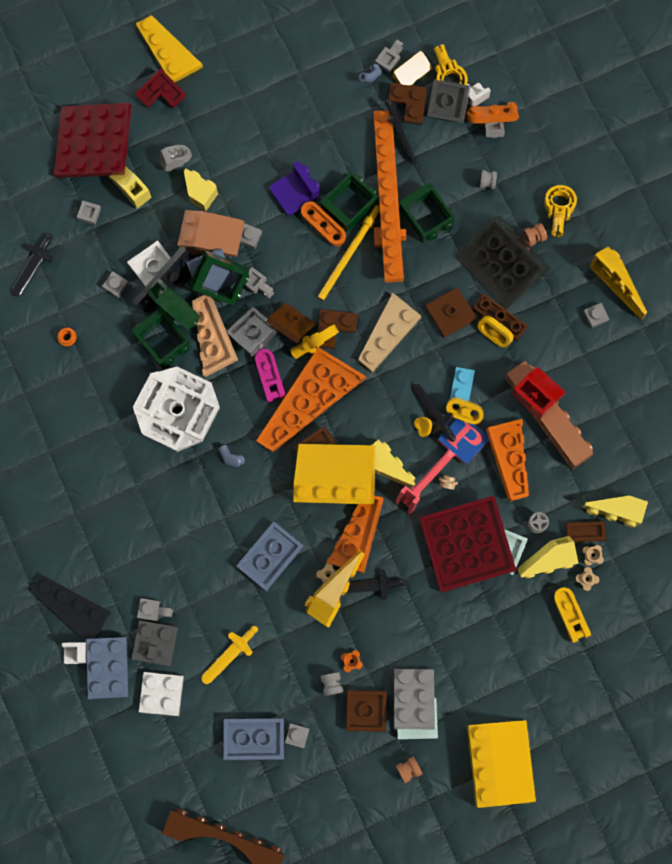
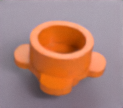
[341,650,363,672]

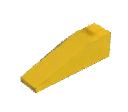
[589,247,647,320]
[305,549,365,627]

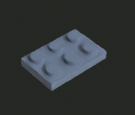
[236,522,304,592]
[86,637,129,699]
[224,719,284,760]

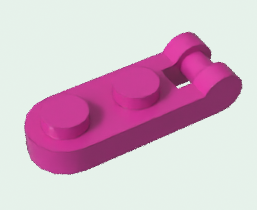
[255,349,286,402]

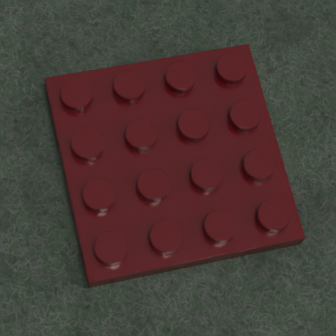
[54,103,132,178]
[420,496,517,593]

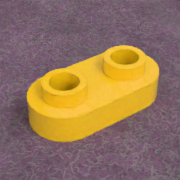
[478,316,513,347]
[446,397,483,424]

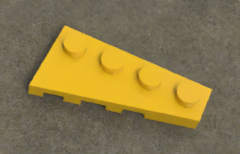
[136,15,203,82]

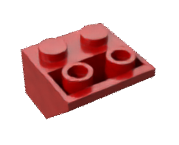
[512,367,566,420]

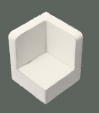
[467,83,491,108]
[62,643,87,664]

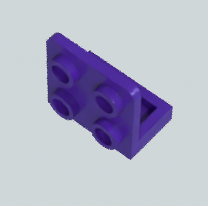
[270,161,320,216]

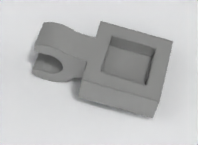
[375,40,403,73]
[244,267,274,299]
[137,598,173,621]

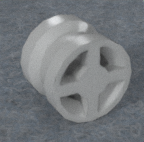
[480,170,497,190]
[528,512,549,534]

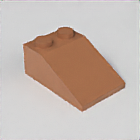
[178,210,244,257]

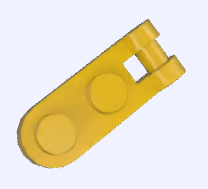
[553,587,591,643]

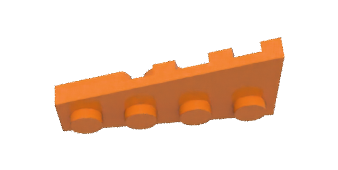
[486,419,529,502]
[326,495,384,573]

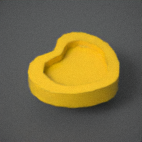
[414,417,432,437]

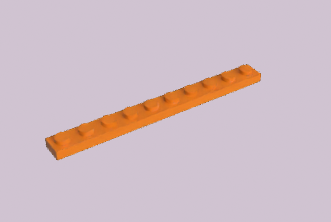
[374,110,404,283]

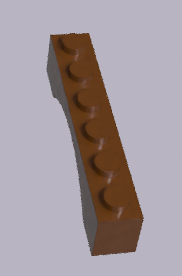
[162,808,285,864]

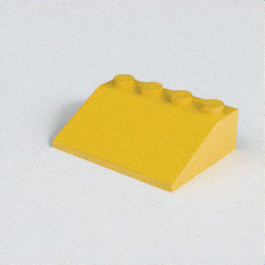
[293,444,376,504]
[467,720,536,808]

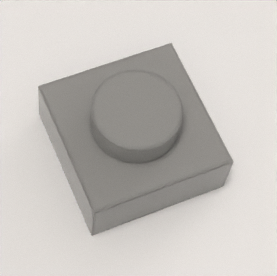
[484,122,505,138]
[77,201,101,225]
[102,271,129,298]
[583,303,609,328]
[285,723,310,748]

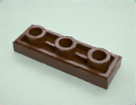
[472,293,528,342]

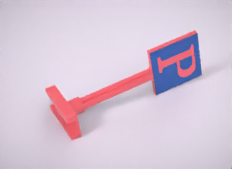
[395,419,489,515]

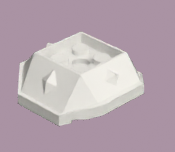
[133,367,220,452]

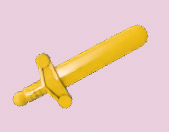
[201,626,258,684]

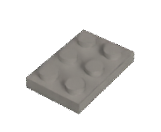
[394,669,435,730]

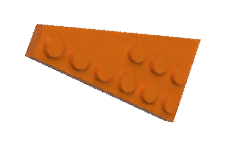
[256,347,366,452]

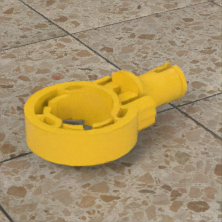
[434,44,468,85]
[544,185,577,237]
[291,324,339,359]

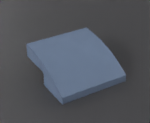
[186,248,235,297]

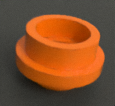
[57,328,77,347]

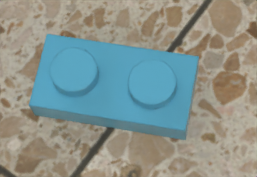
[450,367,475,407]

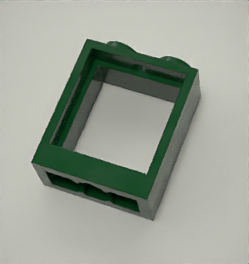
[320,172,378,233]
[399,182,455,243]
[190,250,249,306]
[147,278,201,330]
[131,308,191,369]

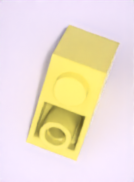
[184,169,218,212]

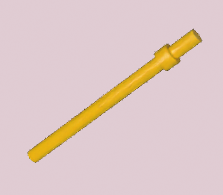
[317,205,380,301]

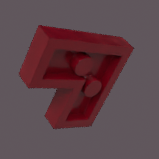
[135,68,187,108]

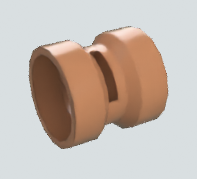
[522,223,547,247]
[396,756,422,784]

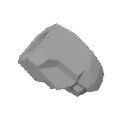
[159,145,192,171]

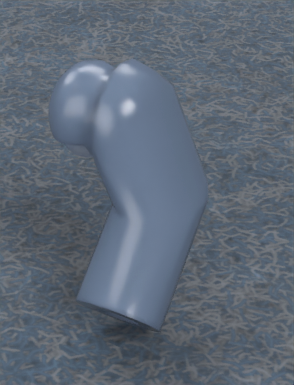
[359,64,382,83]
[218,445,245,467]

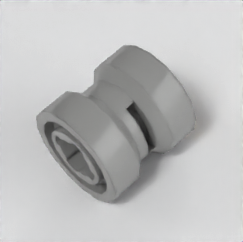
[321,672,343,696]

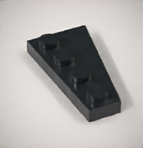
[132,246,197,313]
[33,575,111,642]

